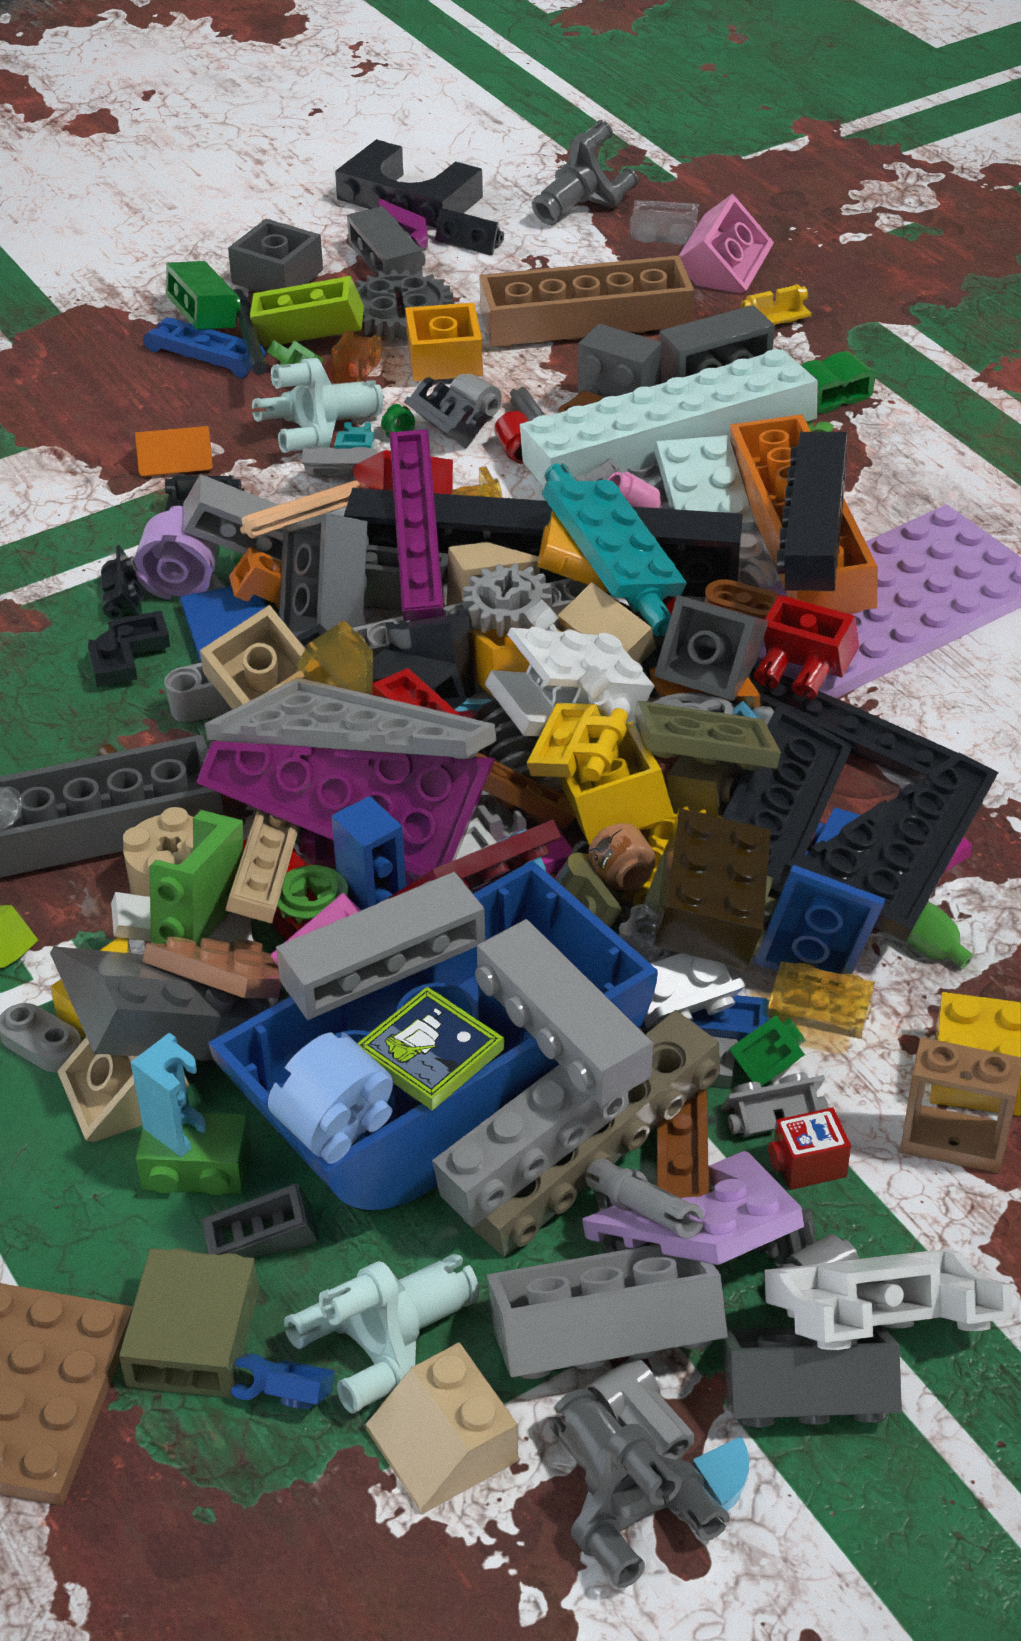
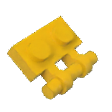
[527,703,628,781]

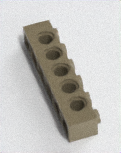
[463,1009,720,1257]

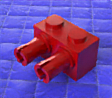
[754,594,859,700]

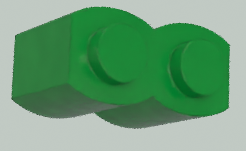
[801,351,876,413]

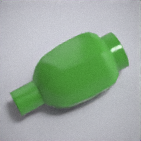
[907,902,974,969]

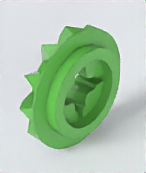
[277,865,348,925]

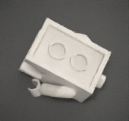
[485,599,654,736]

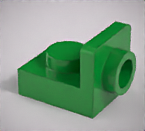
[728,1015,806,1086]

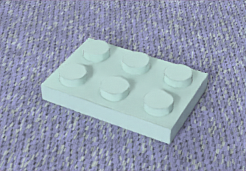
[654,435,754,532]

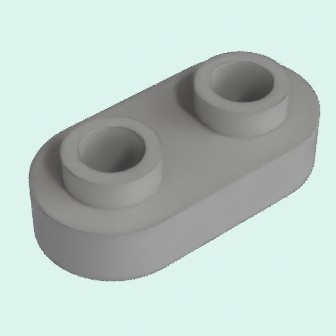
[0,1003,81,1072]

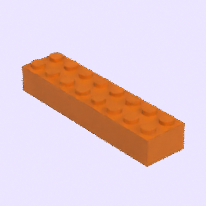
[730,414,878,614]

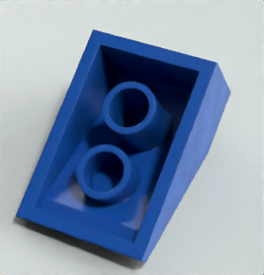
[754,865,885,996]

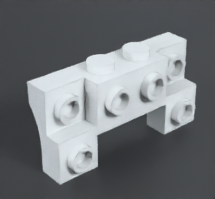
[765,1249,1012,1350]

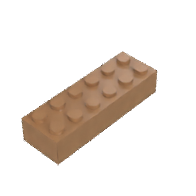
[479,255,694,347]

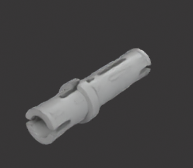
[586,1158,704,1239]

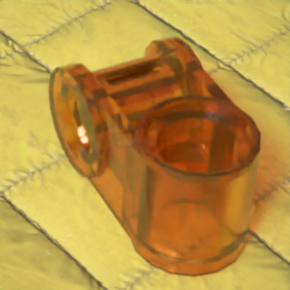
[332,330,383,384]

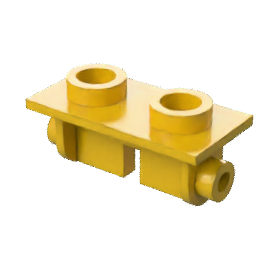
[741,284,812,325]

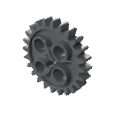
[356,269,454,341]

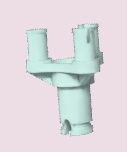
[252,358,384,453]
[284,1254,479,1414]

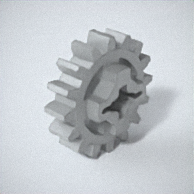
[463,563,552,637]

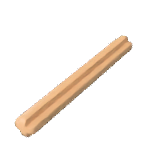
[240,480,367,539]

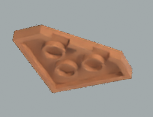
[142,937,281,998]

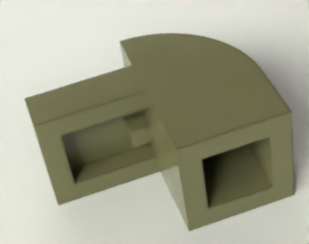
[555,853,623,928]

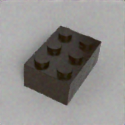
[653,808,771,969]

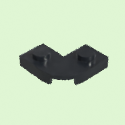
[88,610,171,687]

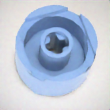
[268,1032,393,1164]

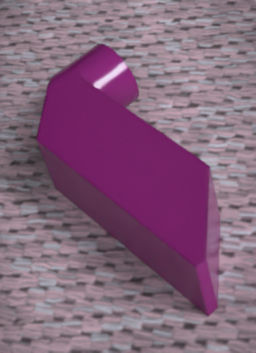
[378,199,428,250]

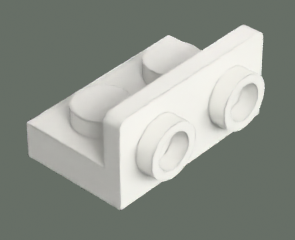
[644,953,745,1029]

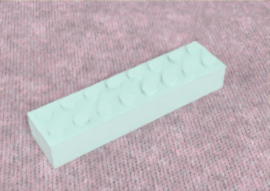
[520,349,818,486]

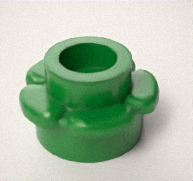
[381,404,415,438]

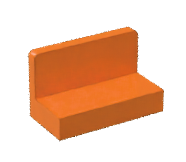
[135,426,213,477]

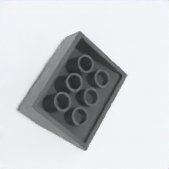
[50,946,279,1061]

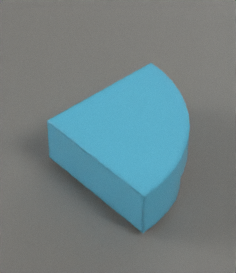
[692,1436,749,1511]

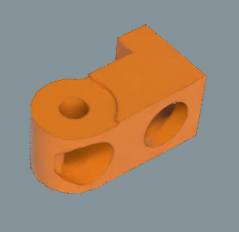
[229,547,282,610]

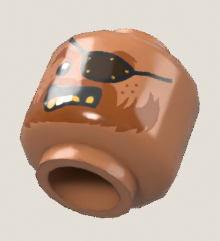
[588,823,656,891]

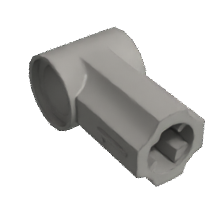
[586,1358,694,1460]

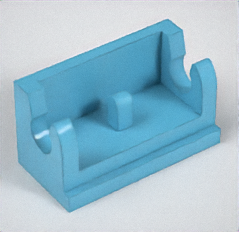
[130,1033,206,1157]

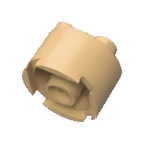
[123,807,194,897]

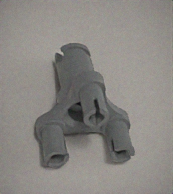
[531,120,639,225]
[549,1389,730,1588]

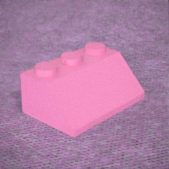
[679,193,774,294]

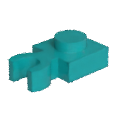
[334,422,375,449]

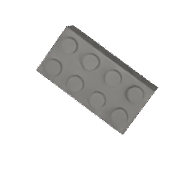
[486,1244,728,1379]

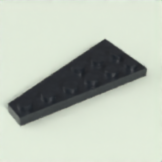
[780,752,999,943]

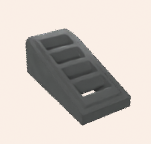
[202,1183,319,1258]

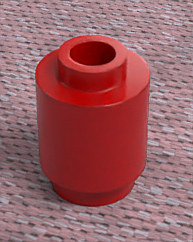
[494,411,529,464]

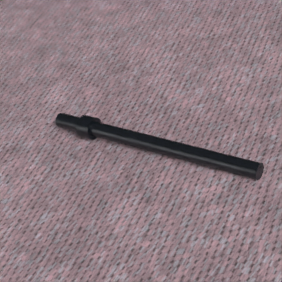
[233,289,267,375]

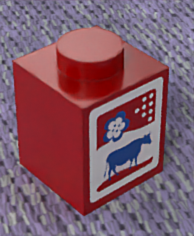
[768,1107,851,1190]

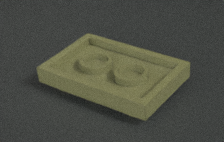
[634,700,781,771]

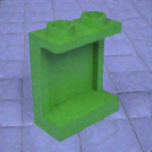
[149,810,243,945]

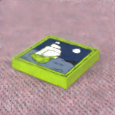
[357,987,504,1111]

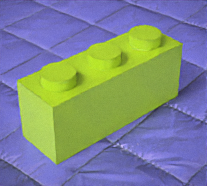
[250,276,364,347]

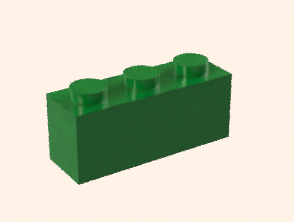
[166,261,241,329]

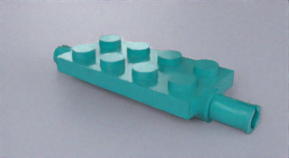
[541,463,687,636]

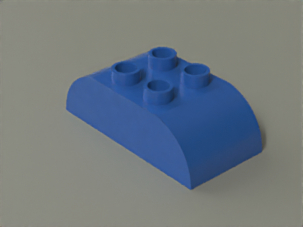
[208,860,658,1210]

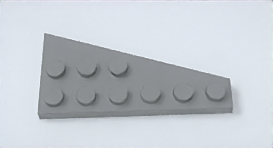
[205,678,496,759]

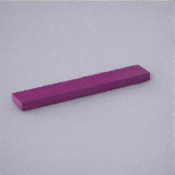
[389,429,444,620]

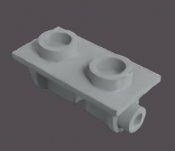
[720,1072,829,1138]

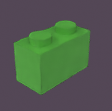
[136,1113,251,1195]

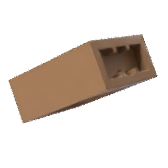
[900,1037,1021,1174]

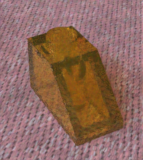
[296,620,373,695]

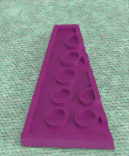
[196,741,496,877]

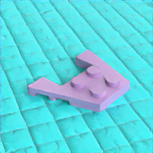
[582,1151,804,1265]

